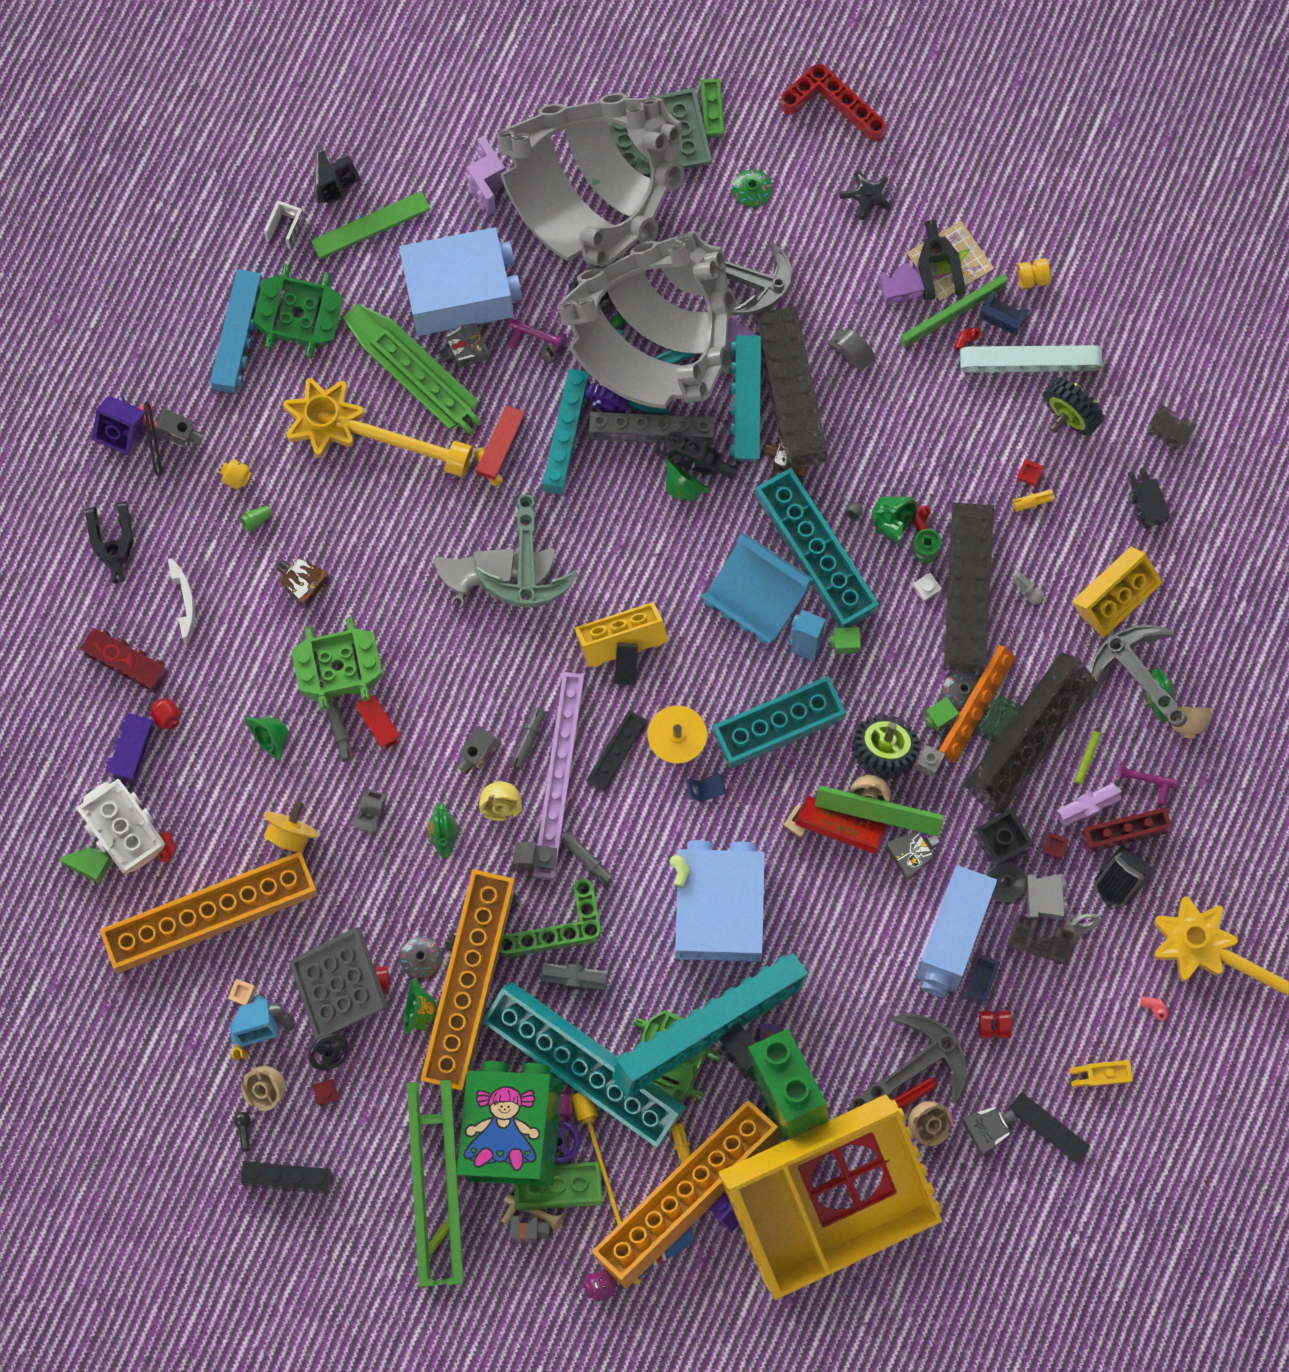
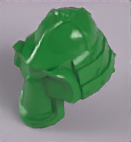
[872,496,917,546]

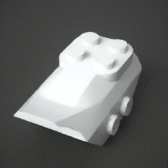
[76,779,165,873]

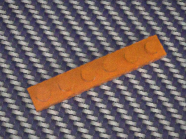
[939,645,1016,763]

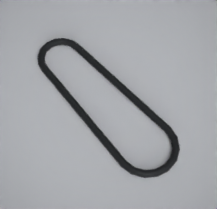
[144,401,162,478]

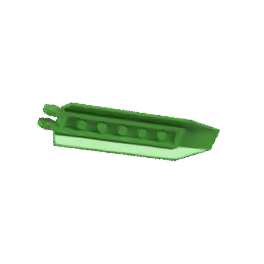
[343,304,482,435]

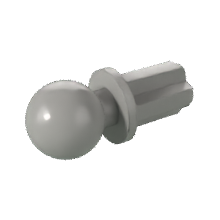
[1012,572,1044,605]

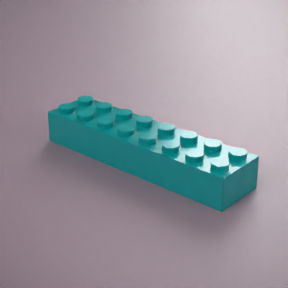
[755,468,879,628]

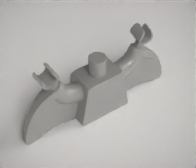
[434,548,555,608]

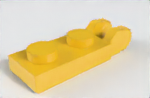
[1069,1060,1133,1087]

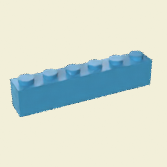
[210,269,263,394]

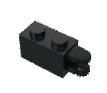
[1127,467,1170,529]

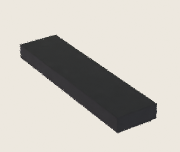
[586,710,647,792]
[1008,1092,1091,1164]

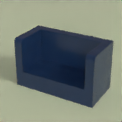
[980,291,1029,336]
[964,954,1001,1006]

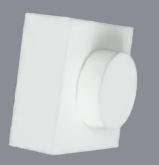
[912,573,942,602]

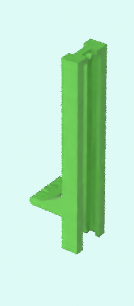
[407,1080,464,1287]

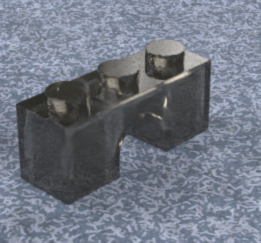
[1007,914,1078,965]

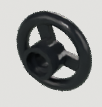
[308,1034,349,1071]

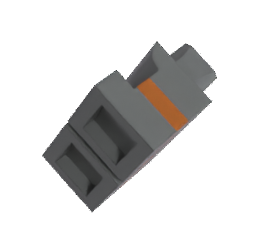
[510,1216,549,1244]

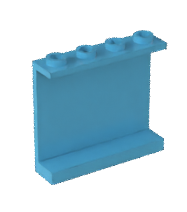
[701,533,814,644]

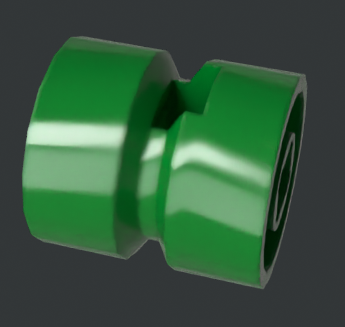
[913,529,941,563]

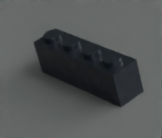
[241,1161,332,1194]

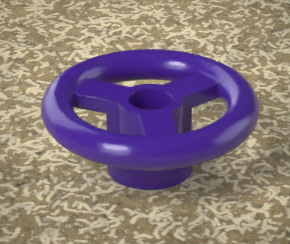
[555,1121,580,1164]

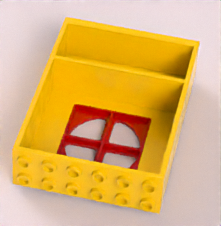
[718,1094,943,1300]

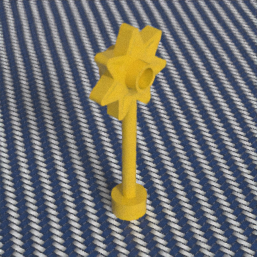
[283,378,473,478]
[1153,896,1289,996]

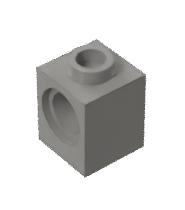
[915,745,945,779]

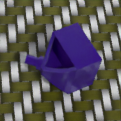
[92,396,145,456]

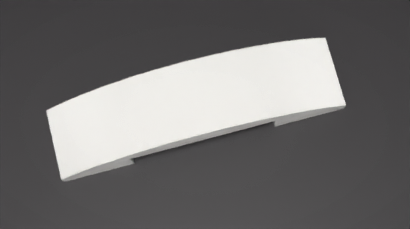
[168,559,195,644]

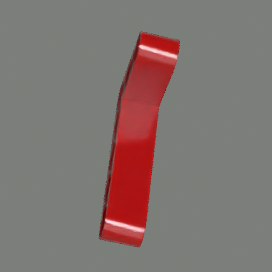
[781,64,886,141]

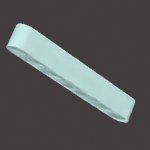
[960,345,1103,373]

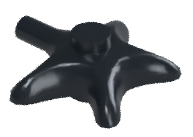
[839,171,892,220]

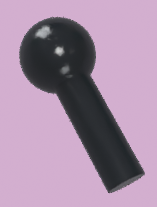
[233,1112,251,1152]

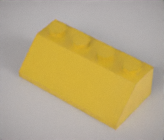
[1072,547,1163,638]
[574,602,669,667]

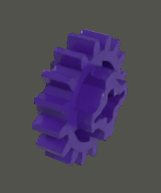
[584,384,629,413]

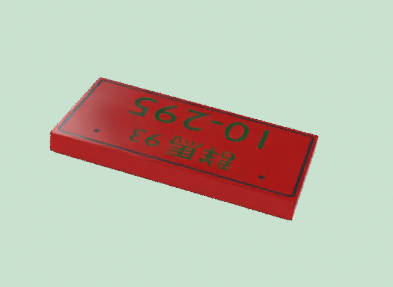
[795,795,887,854]

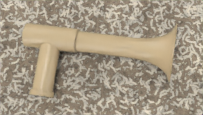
[500,1193,564,1234]

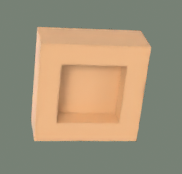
[228,979,258,1005]

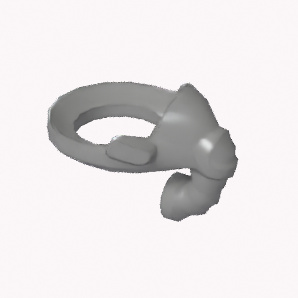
[1064,913,1101,937]

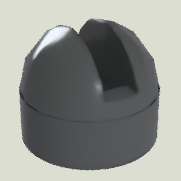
[542,345,558,363]
[845,502,863,520]

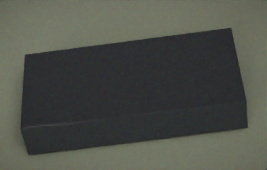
[615,643,638,685]

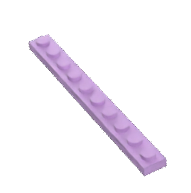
[533,672,584,880]

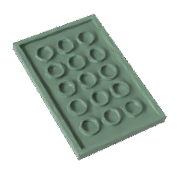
[592,88,712,185]

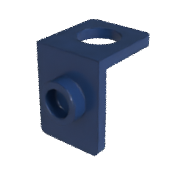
[686,774,726,802]

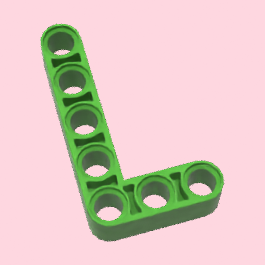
[499,879,601,958]

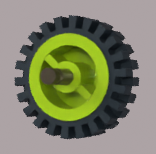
[1042,377,1105,436]
[852,715,920,778]

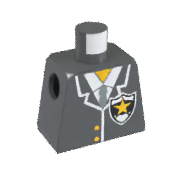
[886,831,940,882]

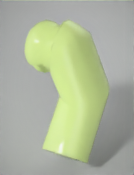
[670,855,690,888]

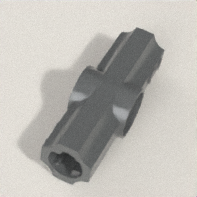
[541,963,608,991]

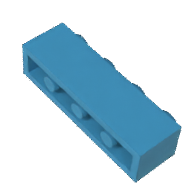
[789,610,826,662]

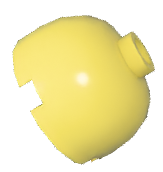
[479,781,522,821]

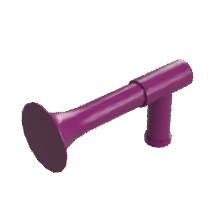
[508,319,567,353]
[1116,761,1177,806]

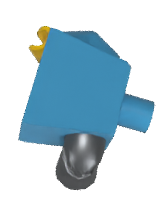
[230,995,296,1061]

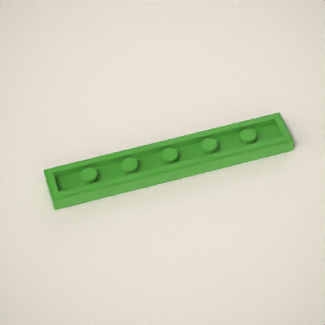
[311,191,430,260]
[900,274,1008,348]
[815,785,944,836]

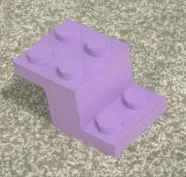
[465,136,505,215]

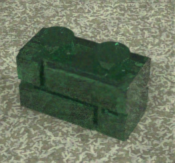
[978,695,1021,746]

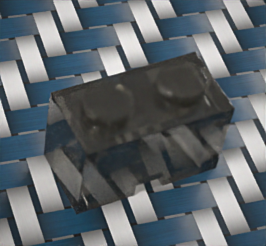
[1146,404,1197,452]

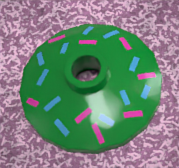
[732,169,773,208]

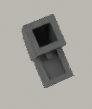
[827,329,876,371]
[352,789,388,833]
[512,842,557,871]

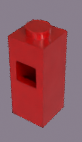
[355,694,401,752]

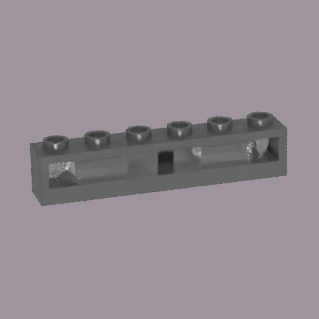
[589,412,715,446]

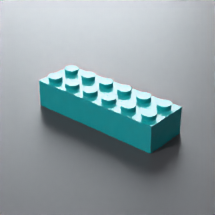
[712,676,846,769]

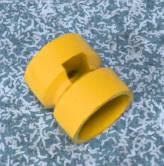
[1017,258,1051,290]

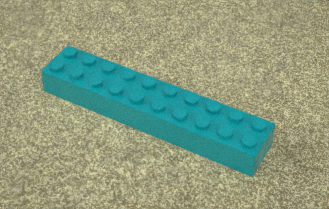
[612,953,808,1098]
[482,982,687,1148]

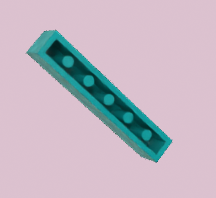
[730,335,761,462]
[543,368,589,495]

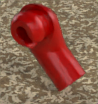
[954,327,981,352]
[913,505,931,532]
[157,831,176,863]

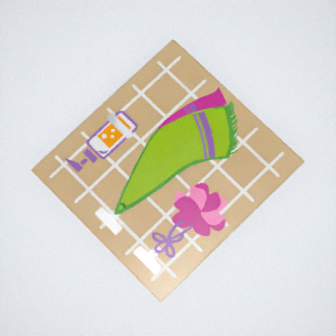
[906,221,994,301]

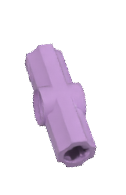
[1056,783,1122,828]

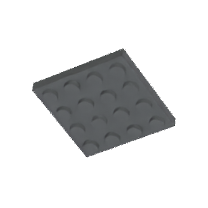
[289,927,388,1040]

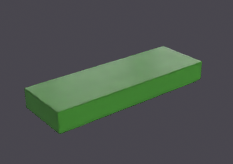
[700,78,725,138]

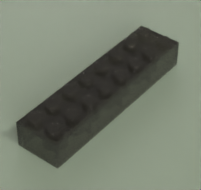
[755,307,828,469]
[942,502,994,672]
[964,652,1098,815]

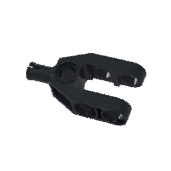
[918,220,966,301]
[654,431,737,479]
[85,501,134,584]

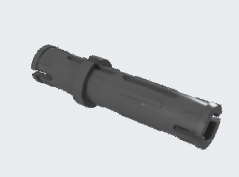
[324,699,354,762]
[510,707,547,770]
[561,832,614,886]

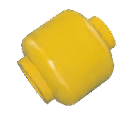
[220,459,252,489]

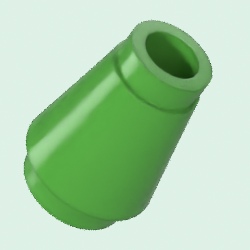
[240,505,273,532]

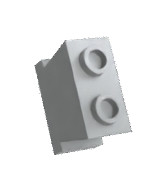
[1026,874,1068,921]

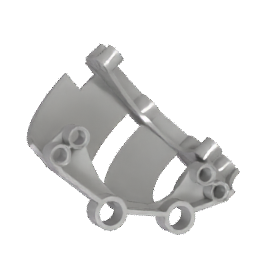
[497,93,685,267]
[557,231,736,408]

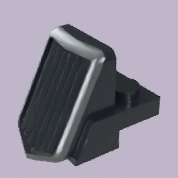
[315,149,361,205]
[1094,845,1156,907]

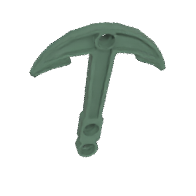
[474,494,577,607]

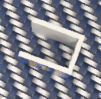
[264,200,305,249]

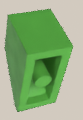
[60,847,112,884]

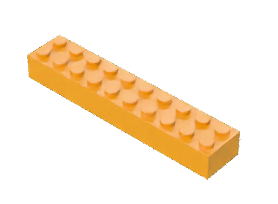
[99,851,318,974]
[420,869,517,1091]
[591,1100,782,1289]

